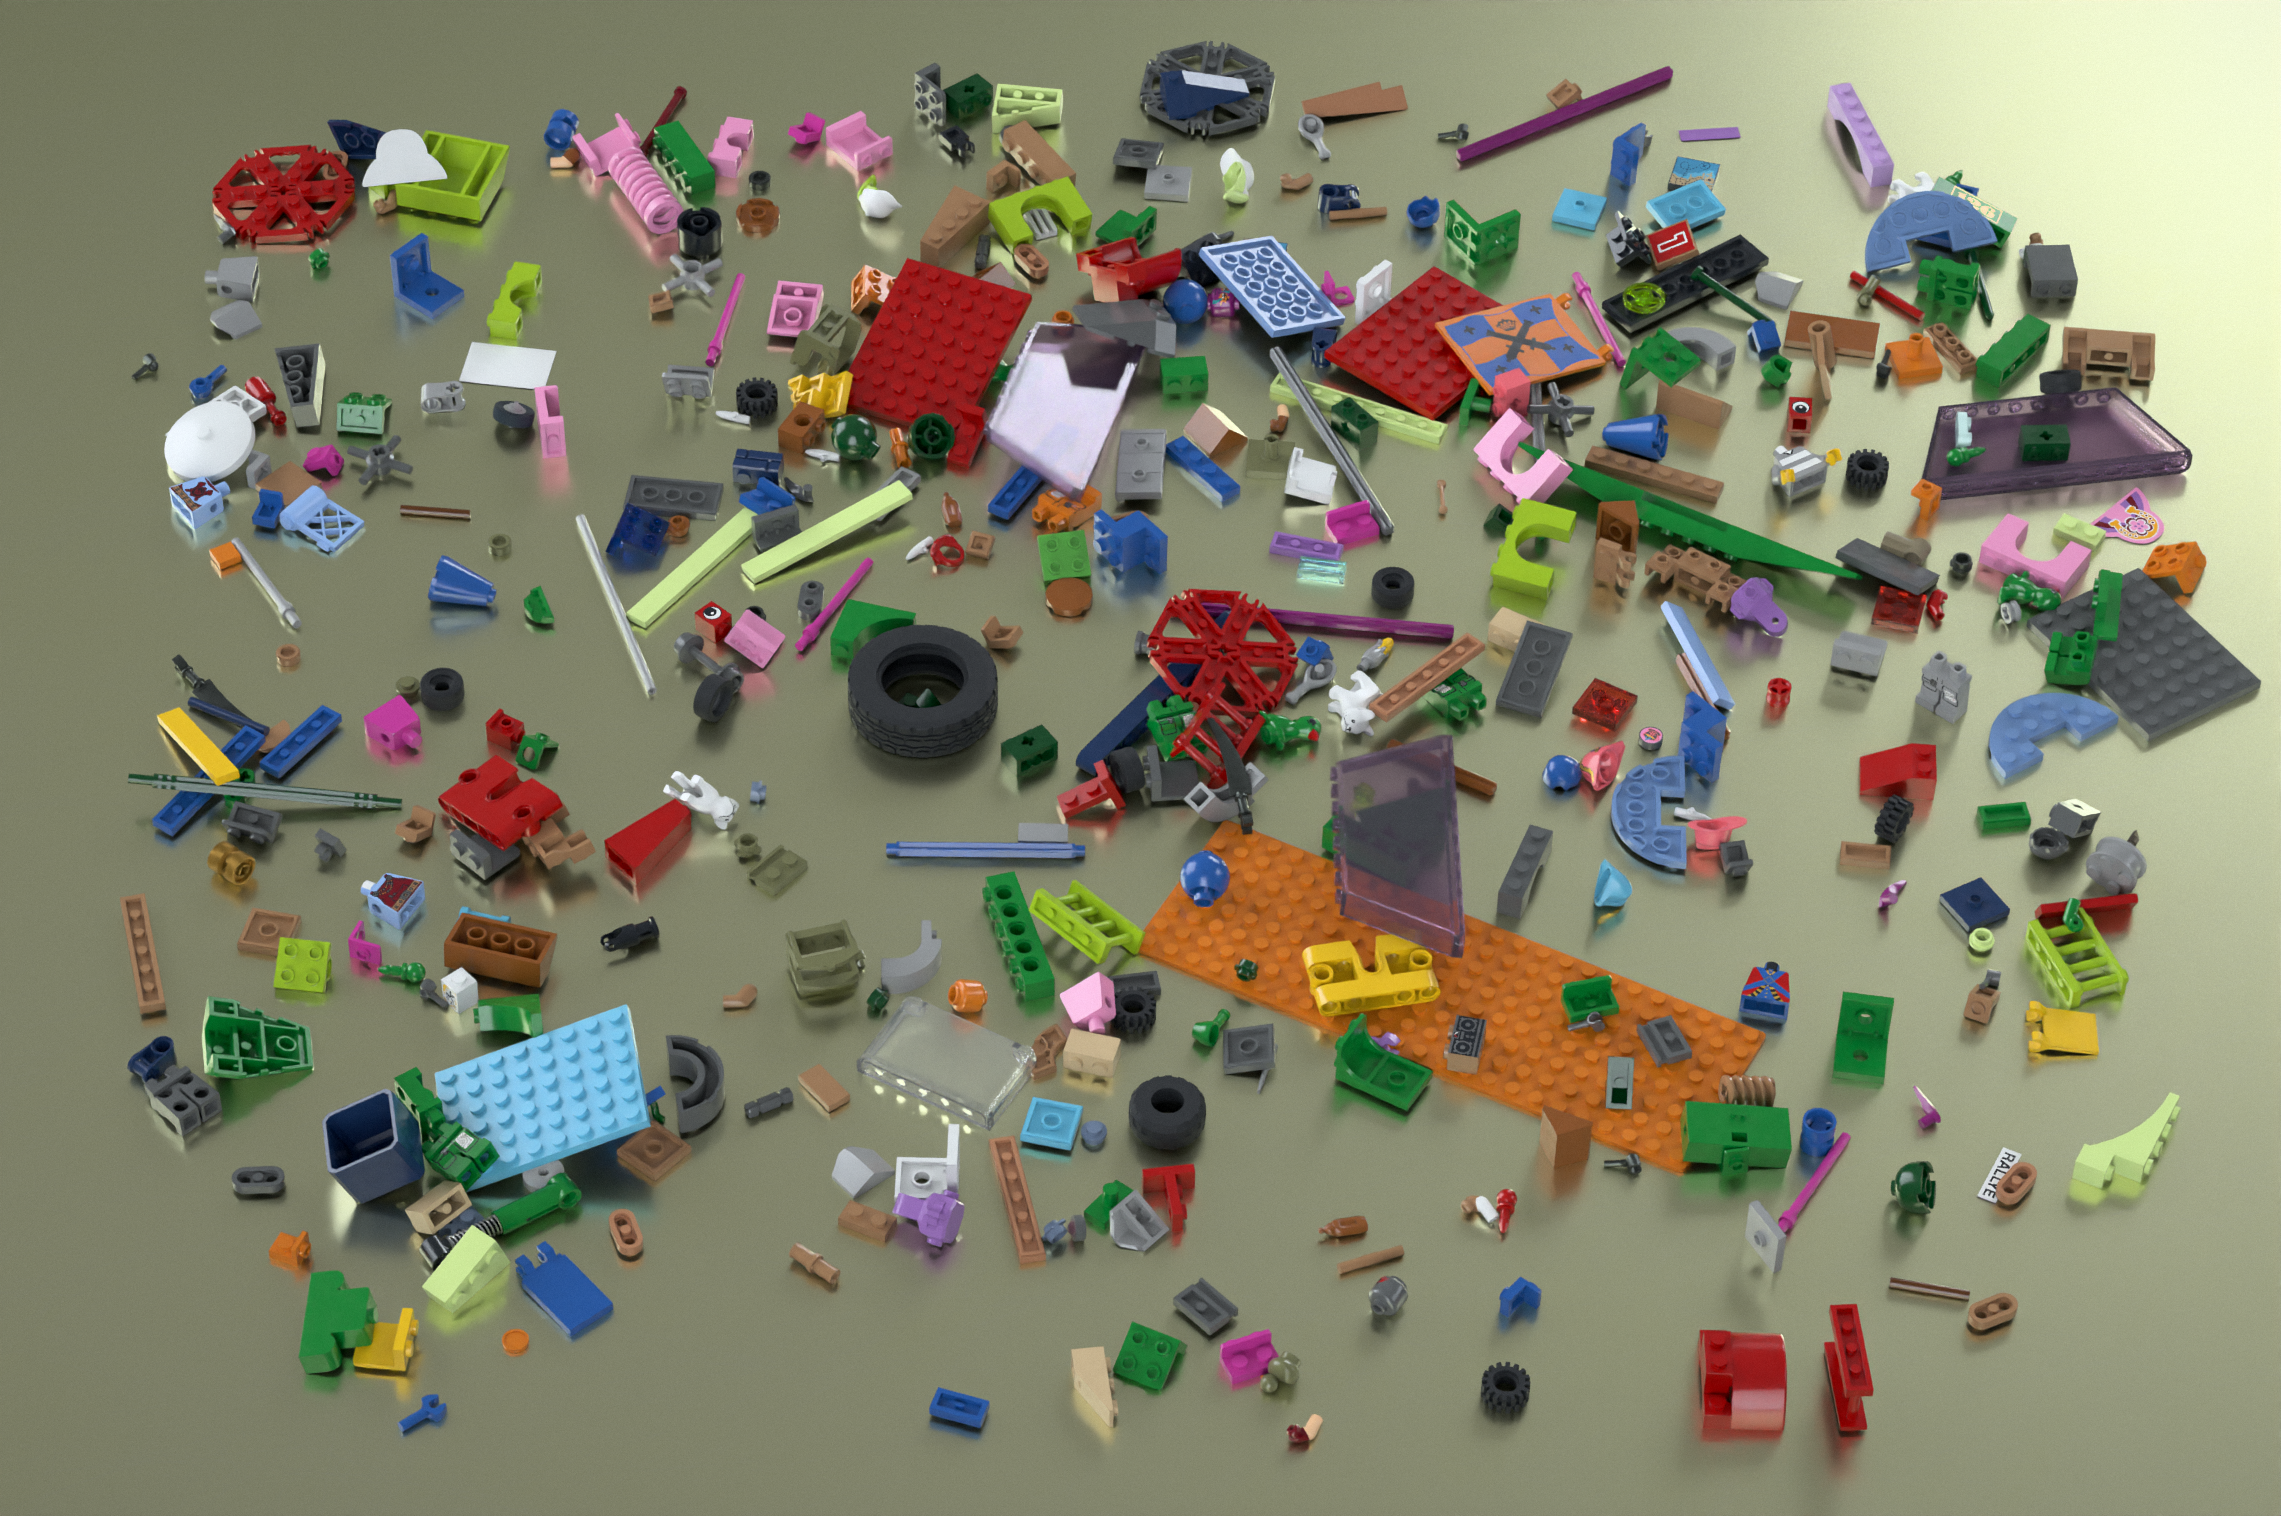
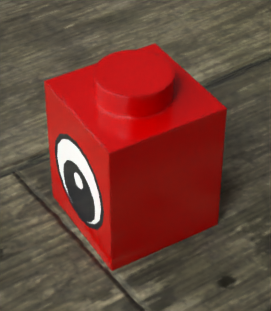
[1787,397,1812,433]
[695,601,732,644]

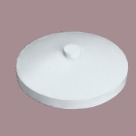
[164,401,255,482]

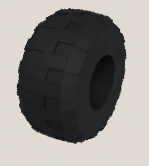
[1128,1075,1206,1150]

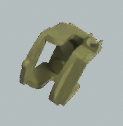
[790,304,862,376]
[785,919,866,994]

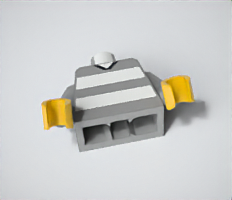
[1771,446,1843,497]

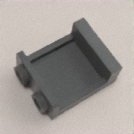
[2023,244,2078,297]

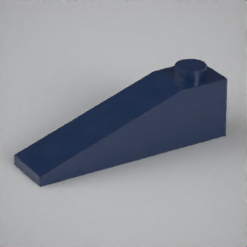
[1160,70,1249,120]
[327,120,387,159]

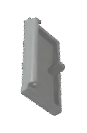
[1115,429,1167,502]

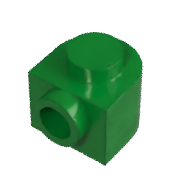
[1761,355,1793,387]

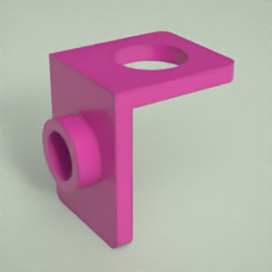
[1321,271,1355,306]
[348,920,382,965]

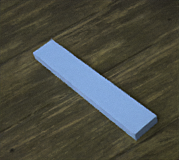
[1661,601,1735,710]

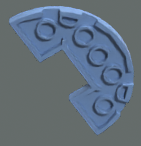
[1865,191,1997,273]
[1988,693,2119,779]
[1611,756,1687,869]

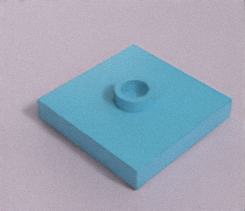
[1552,188,1607,231]
[1020,1097,1083,1151]

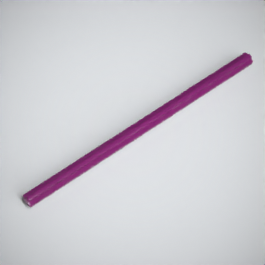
[1456,66,1673,161]
[1201,603,1454,639]

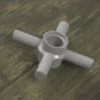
[662,254,723,297]

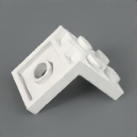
[1355,259,1392,325]
[894,1124,960,1202]

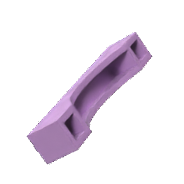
[1827,83,1894,187]

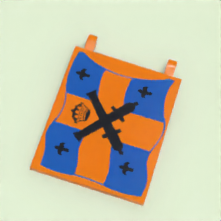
[1435,293,1614,396]

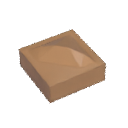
[648,290,674,314]
[965,531,996,560]

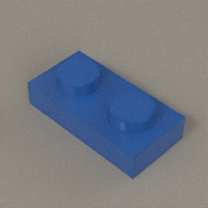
[929,1387,990,1428]

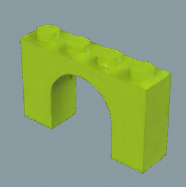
[988,176,1093,255]
[1490,498,1577,600]

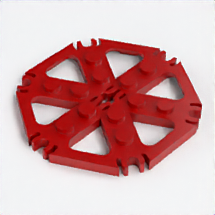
[212,145,355,244]
[1147,589,1299,717]

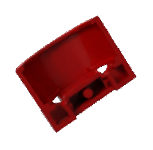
[1076,237,1182,303]
[1698,1330,1787,1431]

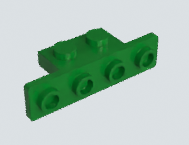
[2091,569,2123,642]

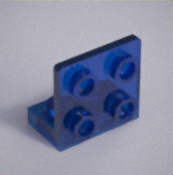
[605,503,670,556]

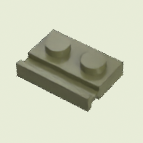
[747,845,808,896]

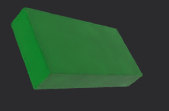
[1977,802,2032,830]

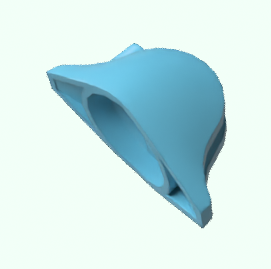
[1594,859,1632,907]

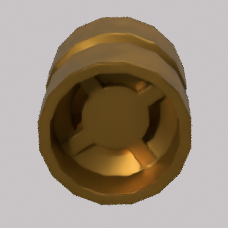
[207,841,256,885]

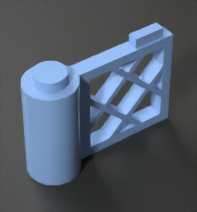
[279,485,364,552]

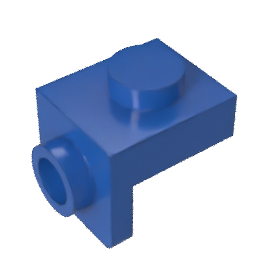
[1747,320,1782,353]
[252,489,284,528]
[1296,636,1334,667]
[1499,1276,1542,1317]

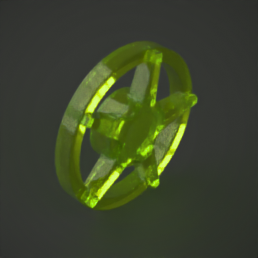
[1623,282,1665,315]

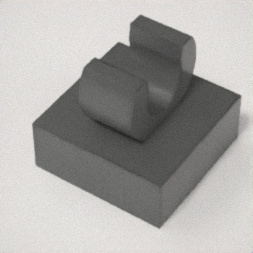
[314,828,347,862]

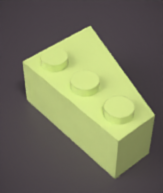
[992,84,1063,134]
[422,1225,511,1313]

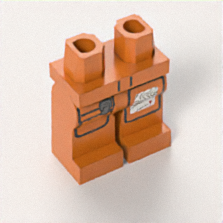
[1032,473,1102,533]

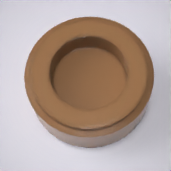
[276,644,301,667]

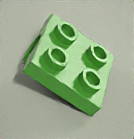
[1037,530,1091,583]

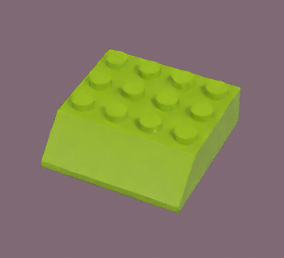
[395,130,510,221]

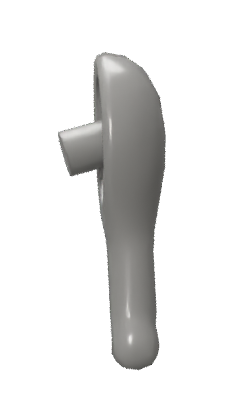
[1298,114,1331,160]
[1285,659,1337,705]

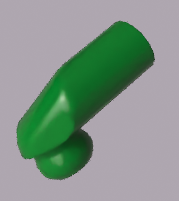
[2062,898,2084,932]

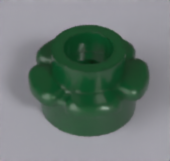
[1234,959,1258,982]
[866,987,889,1011]

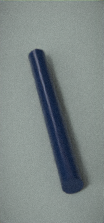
[188,697,270,736]

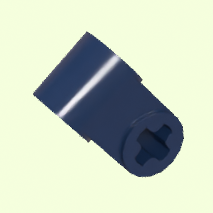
[1317,184,1361,213]
[1311,327,1337,368]
[127,1036,178,1083]

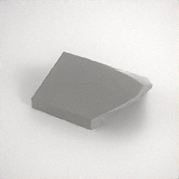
[1755,271,1803,310]
[210,300,262,339]
[832,1146,895,1199]
[1110,1189,1170,1252]

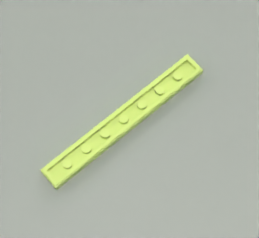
[1270,372,1448,445]
[741,480,913,584]
[626,507,758,628]

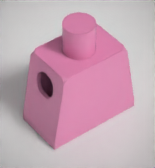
[1060,972,1116,1035]

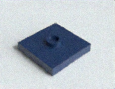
[1939,877,2010,933]

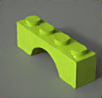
[487,261,542,340]

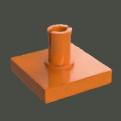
[1885,333,1943,379]

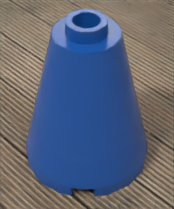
[1602,414,1669,460]
[428,555,497,606]

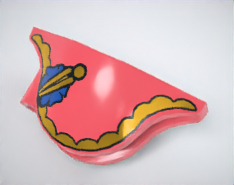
[1579,741,1625,791]

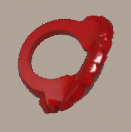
[930,534,965,567]

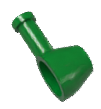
[1192,1009,1231,1047]

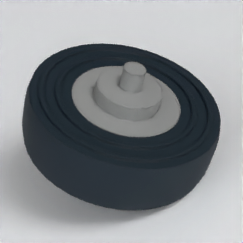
[493,401,535,428]

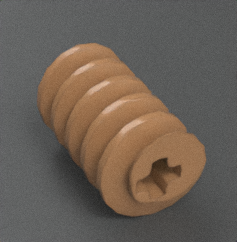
[1718,1075,1776,1107]

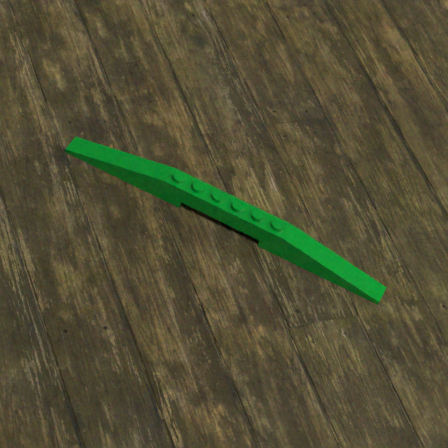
[1518,442,1862,580]

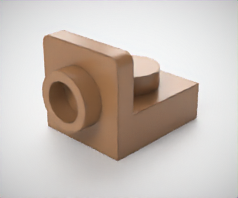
[1546,79,1583,109]
[986,160,1021,193]
[1963,984,2001,1023]

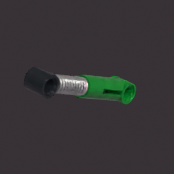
[419,1173,582,1271]

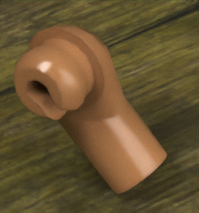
[1280,173,1313,190]
[373,190,397,214]
[723,984,758,1008]

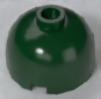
[907,413,955,460]
[1891,1161,1936,1214]

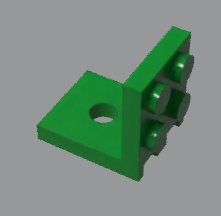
[1444,199,1521,266]
[1619,327,1702,389]
[1832,991,1894,1084]

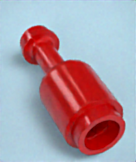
[245,376,287,426]

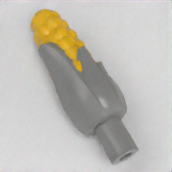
[1357,637,1394,672]

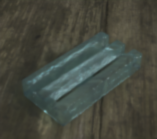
[1297,556,1347,584]

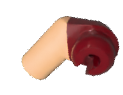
[1286,1414,1323,1443]

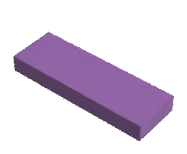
[1269,531,1344,566]

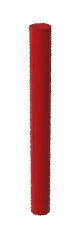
[1850,270,1925,321]

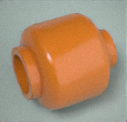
[948,979,988,1013]

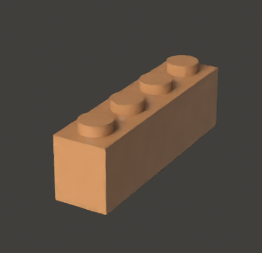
[1002,120,1076,186]

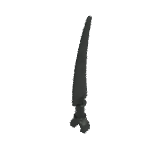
[172,654,252,728]
[1207,718,1254,835]

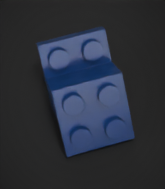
[1093,509,1168,574]
[1678,691,1727,783]

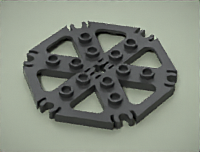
[1140,41,1275,135]

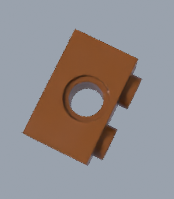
[778,401,826,455]

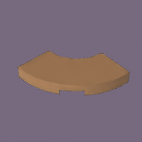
[1028,1024,1067,1080]

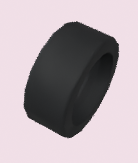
[693,674,734,722]

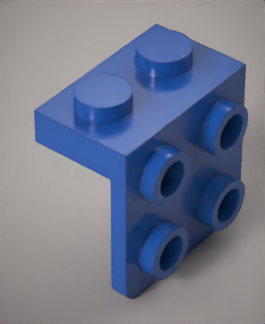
[1610,122,1646,186]

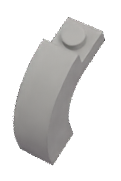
[1664,327,1736,371]
[1184,762,1269,822]
[881,920,942,994]

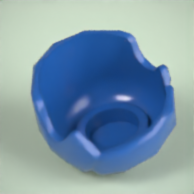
[1406,196,1440,228]
[1542,755,1582,791]

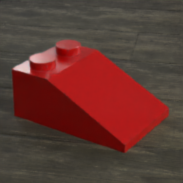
[1859,743,1937,800]

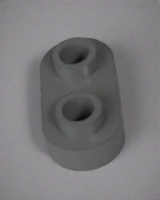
[797,580,825,620]
[232,1166,285,1194]

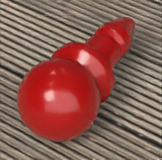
[1496,1189,1517,1234]

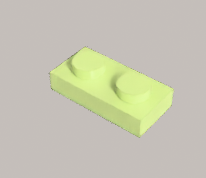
[2053,513,2106,552]

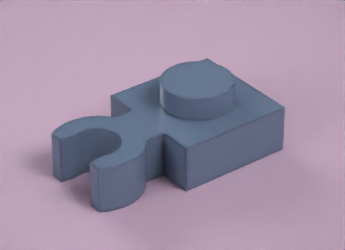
[437,1206,485,1238]

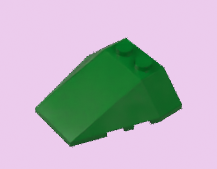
[202,996,313,1079]

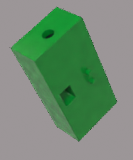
[1680,1101,1792,1168]

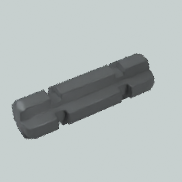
[974,234,991,270]
[744,1087,794,1118]

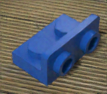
[739,477,796,515]

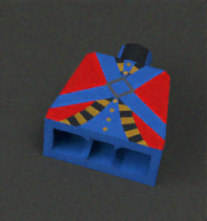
[1739,962,1790,1020]

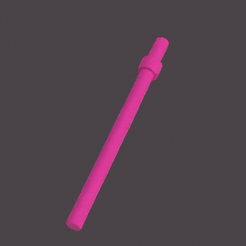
[1572,272,1626,367]
[705,273,745,366]
[795,557,873,651]
[1778,1132,1851,1233]

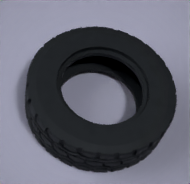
[848,625,998,758]

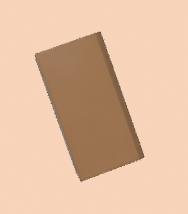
[1656,380,1733,430]

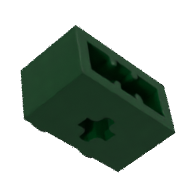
[943,73,993,120]
[1331,397,1378,452]
[2018,425,2071,461]
[1001,724,1058,778]

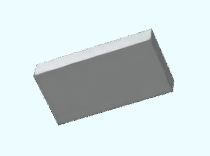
[1018,823,1068,843]

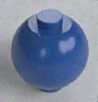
[1163,279,1208,324]
[1180,850,1230,907]

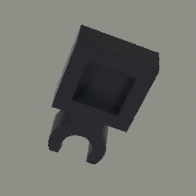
[939,125,975,158]

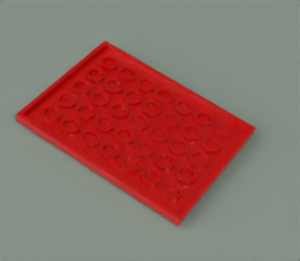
[847,258,1032,437]
[1324,266,1503,421]

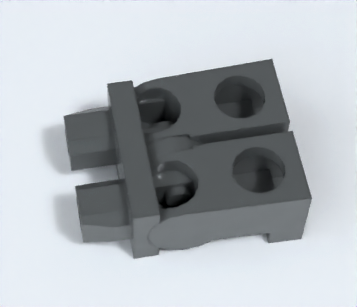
[144,1065,222,1137]

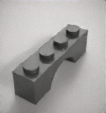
[1497,824,1553,919]

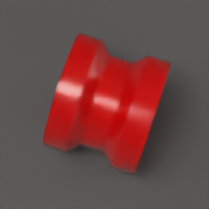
[1766,678,1792,708]

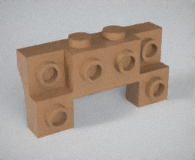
[2061,327,2156,381]
[1644,544,1747,613]
[521,792,596,869]

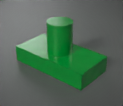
[1459,378,1492,426]
[1084,1180,1134,1230]

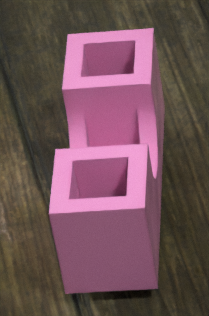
[707,117,754,178]

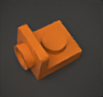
[1911,479,1942,521]
[269,1231,311,1267]

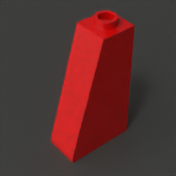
[604,799,692,885]

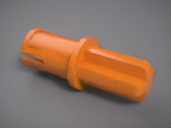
[889,427,912,468]

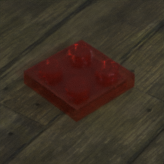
[1871,586,1927,634]
[1572,678,1638,732]

